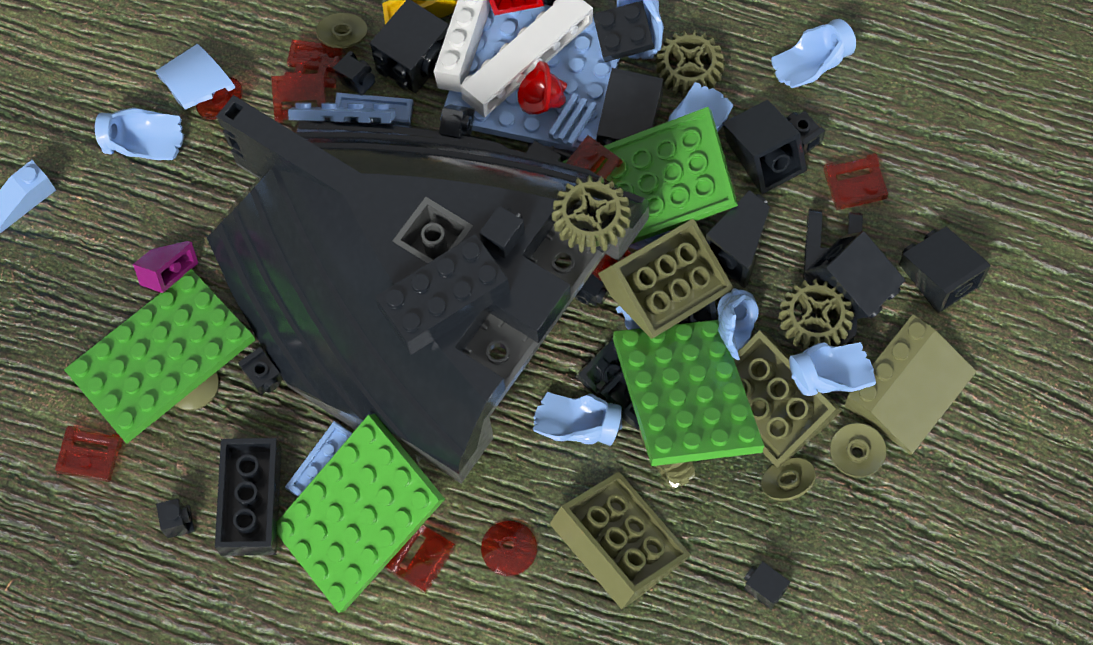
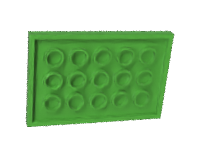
[563,107,738,244]
[64,269,256,444]
[613,320,764,466]
[277,414,445,613]

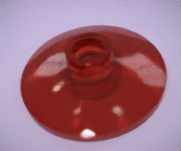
[196,77,243,120]
[481,521,537,576]

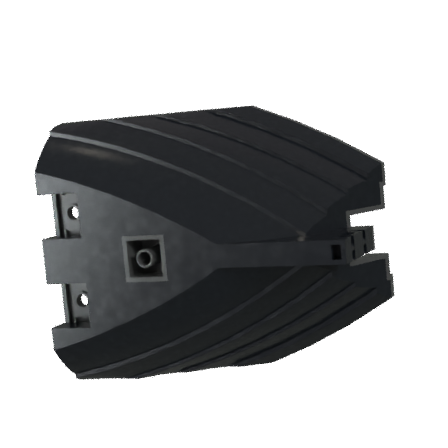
[207,95,649,484]

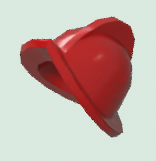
[518,61,567,114]

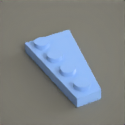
[288,102,396,123]

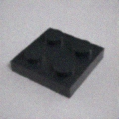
[593,0,655,62]

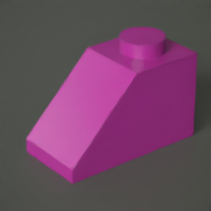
[133,241,198,293]

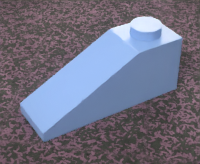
[0,160,56,233]

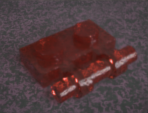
[284,39,343,90]

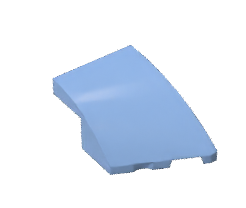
[155,44,235,109]

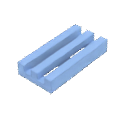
[548,93,597,148]

